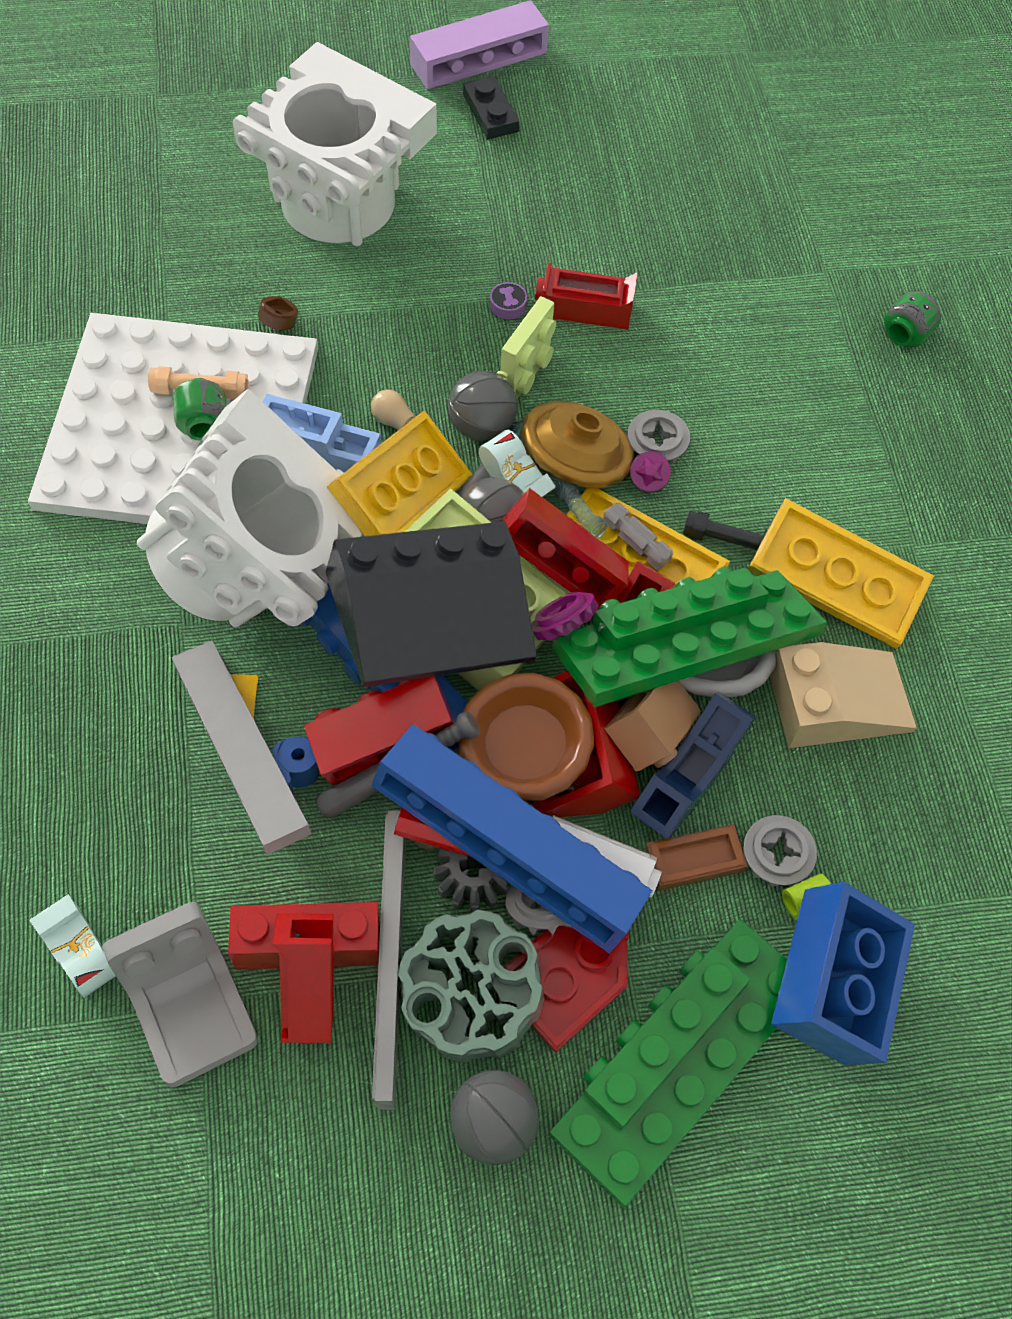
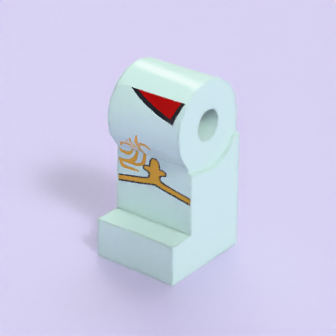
[479,430,556,497]
[30,894,116,998]

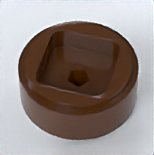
[258,296,298,330]

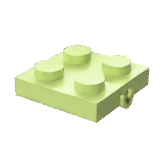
[496,296,556,399]

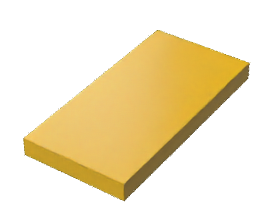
[326,411,472,536]
[567,487,730,587]
[748,498,934,649]

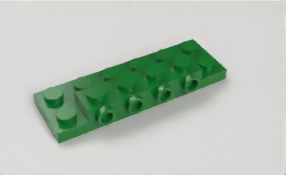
[552,567,827,707]
[548,919,787,1209]

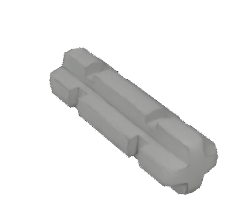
[603,503,673,570]

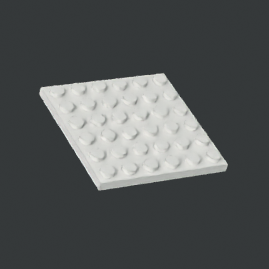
[28,313,318,524]

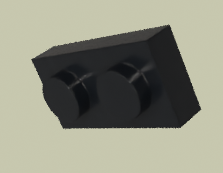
[463,76,519,140]

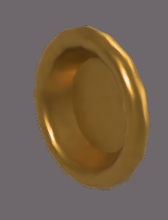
[521,401,634,488]

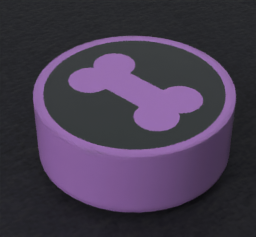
[490,282,527,320]

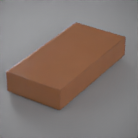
[645,824,748,891]

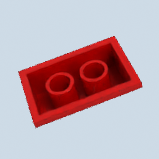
[532,670,640,817]

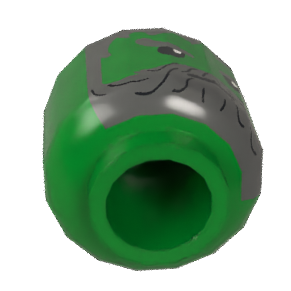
[884,291,942,348]
[173,378,227,441]

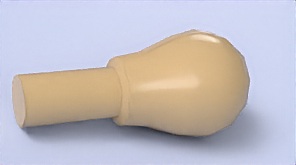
[371,389,416,430]

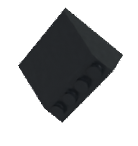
[325,521,537,687]

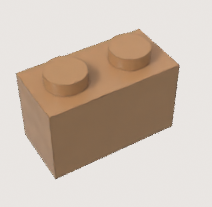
[604,681,701,772]

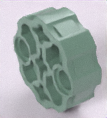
[398,910,545,1063]

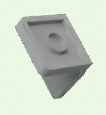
[102,902,258,1088]

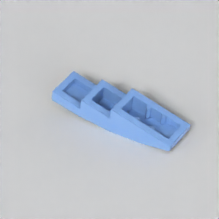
[262,394,382,472]

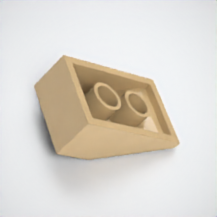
[769,642,917,748]

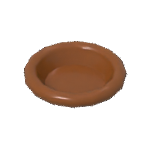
[457,673,594,801]

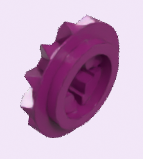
[531,592,599,640]

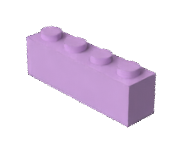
[410,0,549,90]

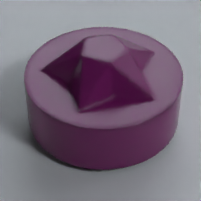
[630,451,671,493]

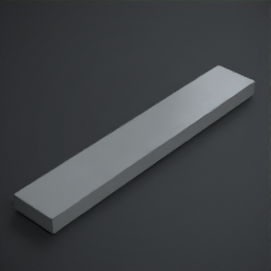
[171,640,312,855]
[372,811,406,1110]

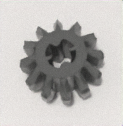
[433,849,510,912]

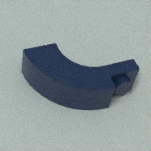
[630,692,756,839]

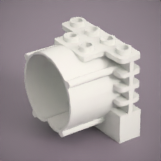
[233,42,437,246]
[137,389,362,627]

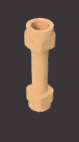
[148,366,249,399]

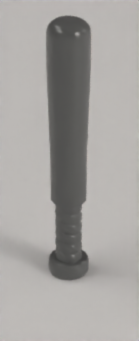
[317,711,481,819]

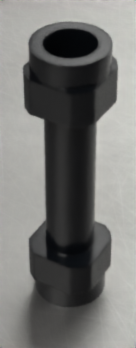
[683,511,768,550]

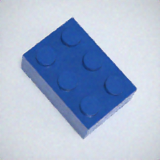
[771,882,915,1065]

